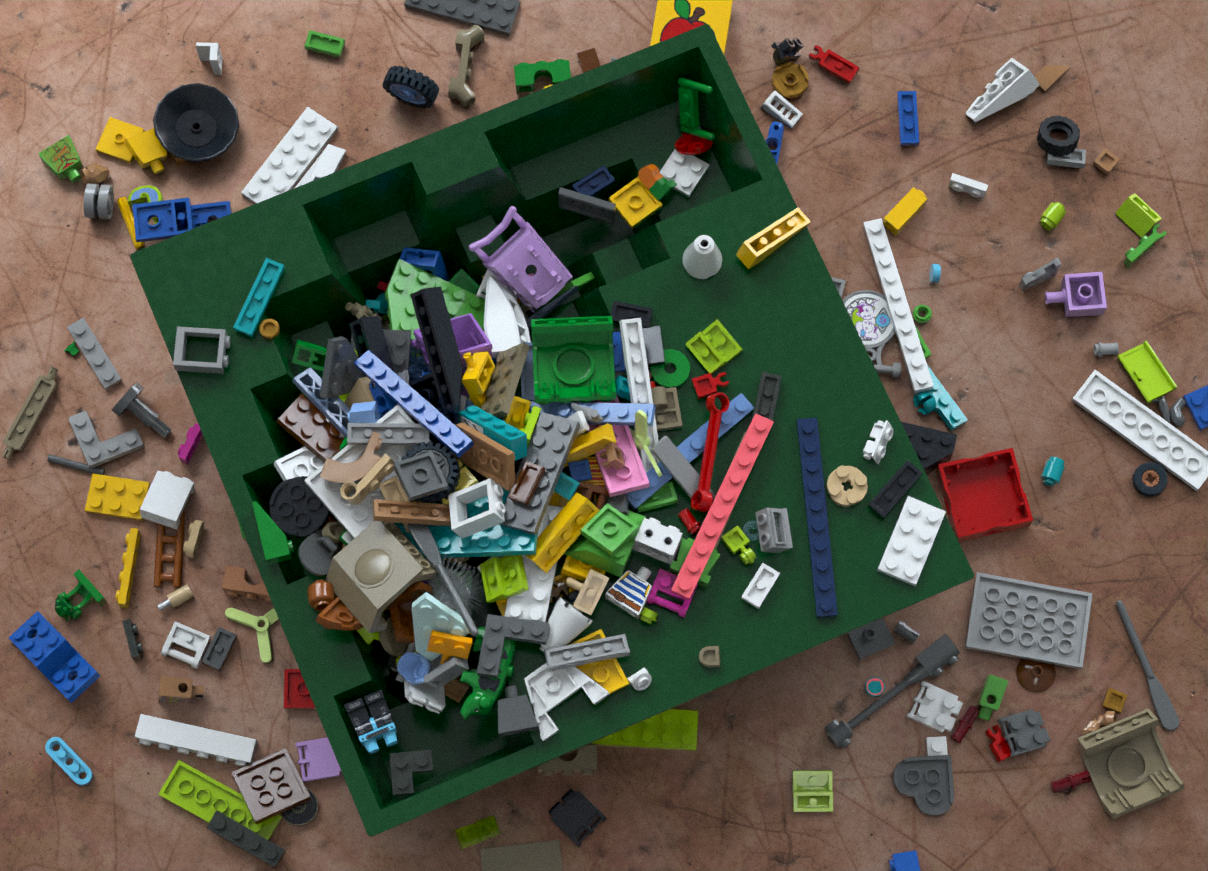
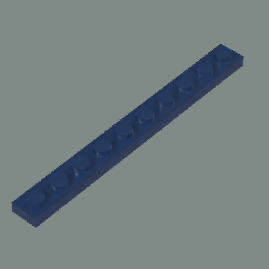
[796,418,838,618]

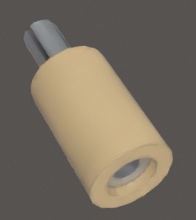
[157,584,194,611]

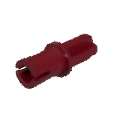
[950,705,980,743]
[1051,770,1091,793]

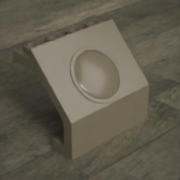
[325,521,437,633]
[1077,708,1185,819]

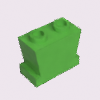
[669,538,720,588]

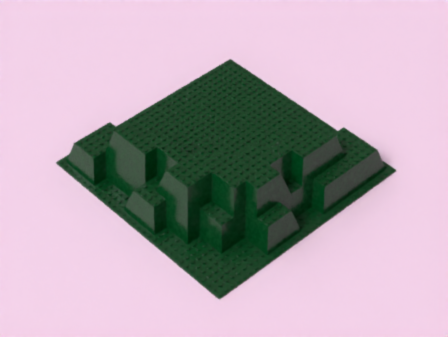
[130,24,974,837]

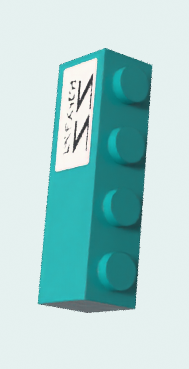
[459,406,527,461]

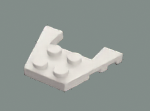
[524,662,610,742]

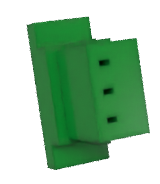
[64,341,80,357]

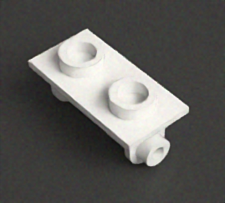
[863,420,893,464]

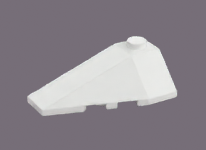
[965,58,1040,122]

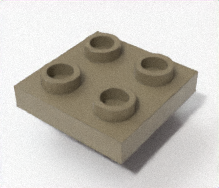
[651,387,682,431]

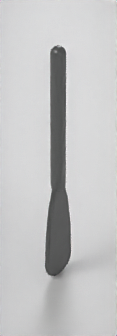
[407,523,478,637]
[1116,600,1180,731]

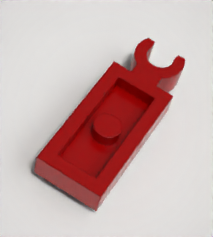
[809,45,860,85]

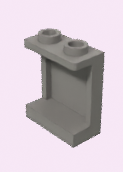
[424,654,469,688]

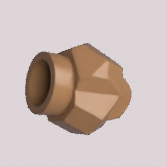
[81,163,110,185]

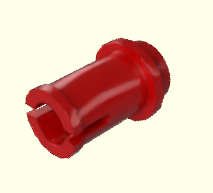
[678,508,701,535]

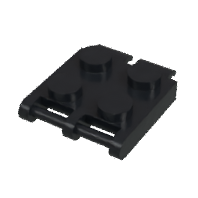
[549,789,607,847]

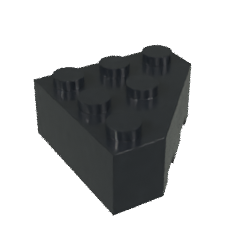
[901,422,957,474]

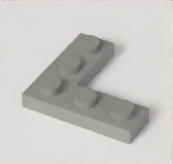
[68,411,144,469]

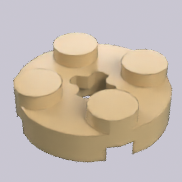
[826,465,868,507]

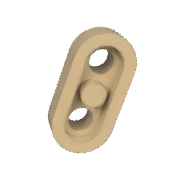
[183,520,204,558]

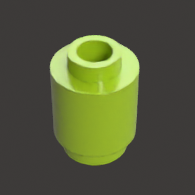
[1039,202,1066,231]

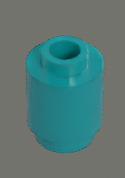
[1041,456,1065,486]

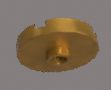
[772,62,809,99]

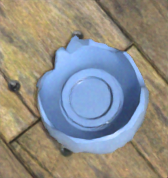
[397,652,431,684]

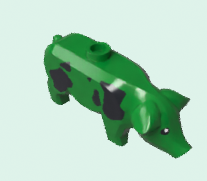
[460,627,516,720]

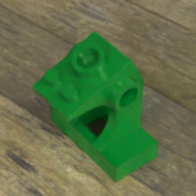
[55,569,107,621]

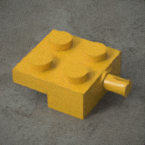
[462,352,495,409]

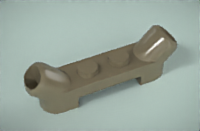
[448,25,485,107]

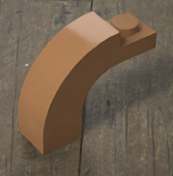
[319,431,383,483]

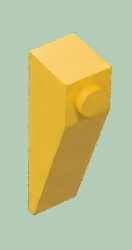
[736,208,811,269]

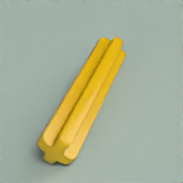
[117,197,145,249]

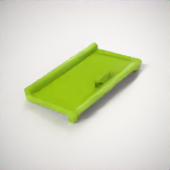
[1117,341,1177,403]

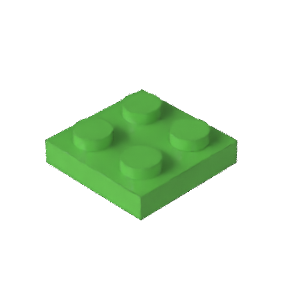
[581,503,639,557]

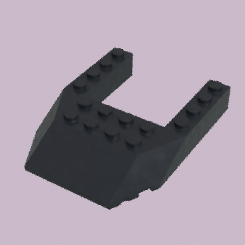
[349,286,462,452]

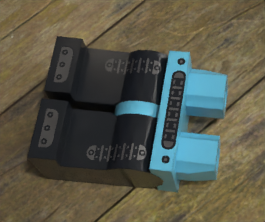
[344,690,398,754]

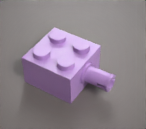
[1045,272,1107,317]

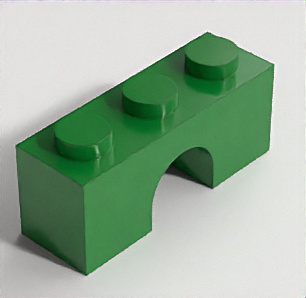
[514,59,571,93]

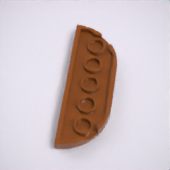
[316,597,363,630]

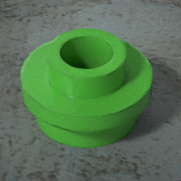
[913,305,932,323]

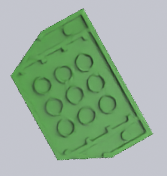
[385,259,485,340]

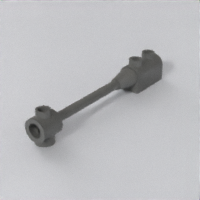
[824,634,960,749]

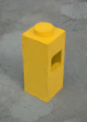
[883,187,927,236]

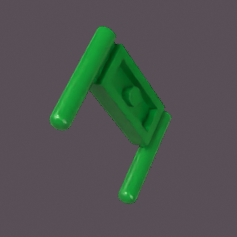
[678,78,715,141]

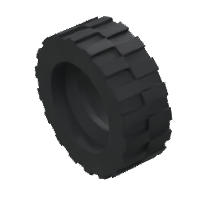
[1037,115,1080,156]

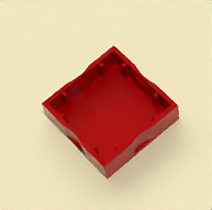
[936,448,1033,542]

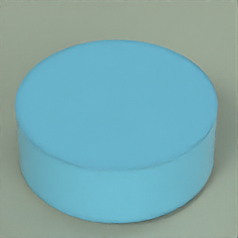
[929,264,941,283]

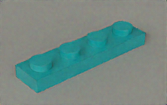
[233,258,285,337]

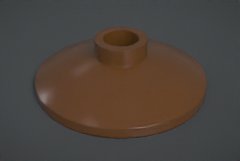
[1016,659,1056,692]

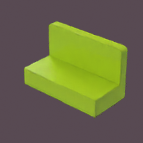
[1115,194,1162,238]

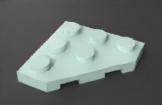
[412,592,470,661]

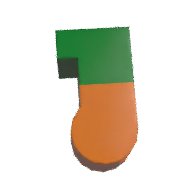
[638,164,677,201]

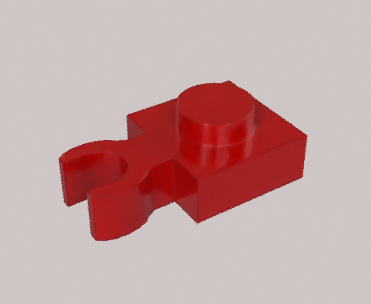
[692,372,729,399]
[985,725,1016,762]

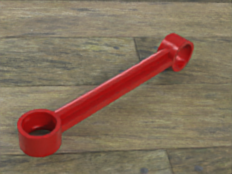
[691,392,730,512]

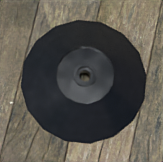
[153,83,239,162]

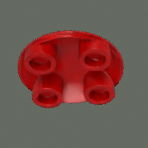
[675,132,713,155]

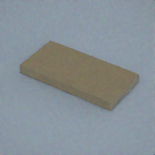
[480,840,563,871]

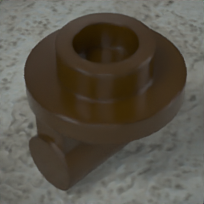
[551,581,570,602]

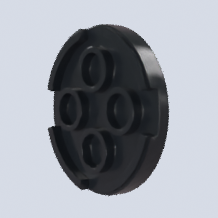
[269,476,330,537]

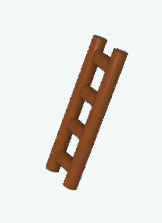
[153,511,185,588]

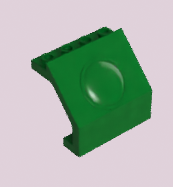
[531,316,616,404]

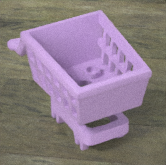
[469,206,573,313]

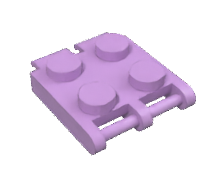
[295,737,342,782]

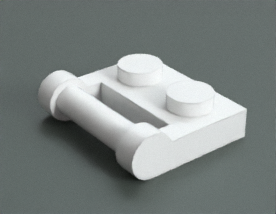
[161,622,211,669]

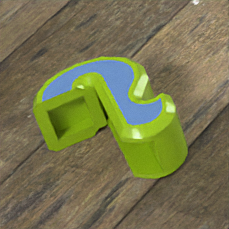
[128,185,164,225]

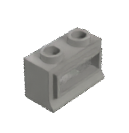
[755,508,793,553]

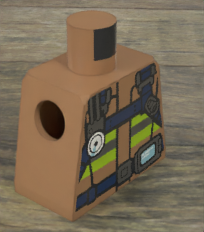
[158,676,204,703]

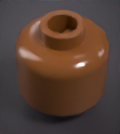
[307,579,335,612]

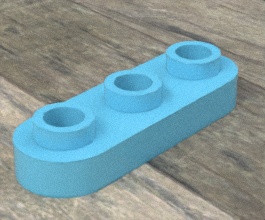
[45,737,93,786]

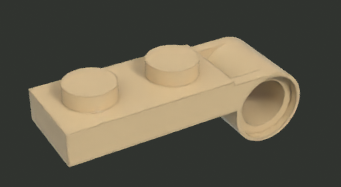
[340,453,395,505]

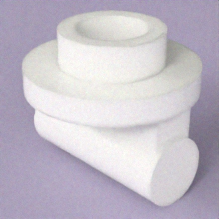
[627,667,652,691]

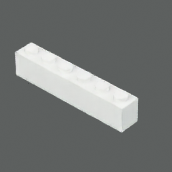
[135,714,258,767]

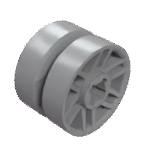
[84,183,114,219]

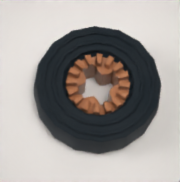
[1133,462,1168,497]

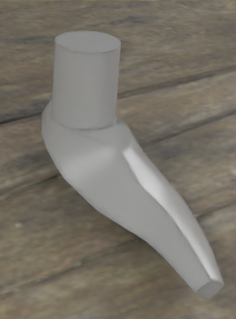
[571,402,603,422]

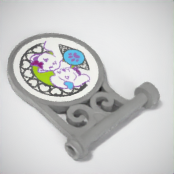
[842,290,901,378]

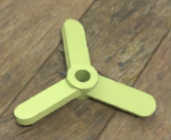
[630,410,663,477]
[225,608,279,663]

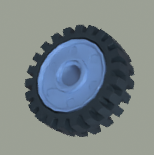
[382,66,439,108]

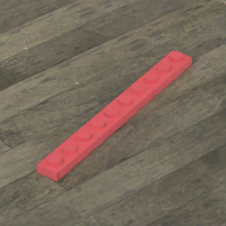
[671,413,774,600]

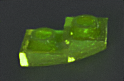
[454,815,501,850]

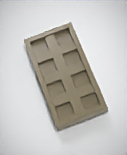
[481,342,530,419]

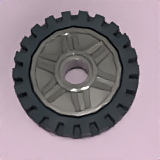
[401,442,460,503]

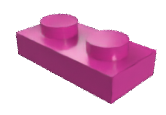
[178,423,203,465]

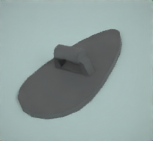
[299,528,343,576]

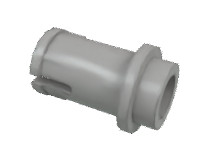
[1093,342,1119,357]

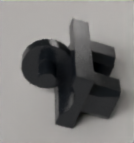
[771,38,804,64]

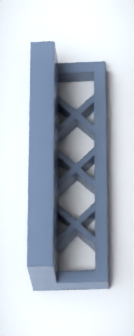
[292,367,350,437]

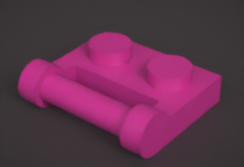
[646,569,698,618]

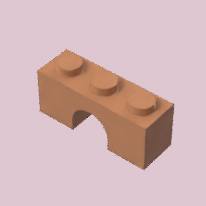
[222,565,272,603]

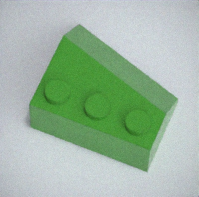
[564,510,646,577]

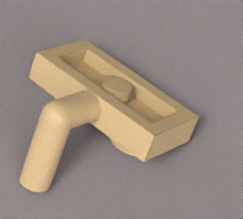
[566,569,609,615]

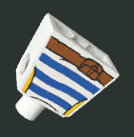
[605,566,652,619]

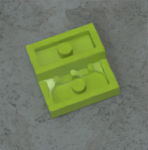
[686,319,743,374]
[480,555,529,603]
[792,770,833,812]

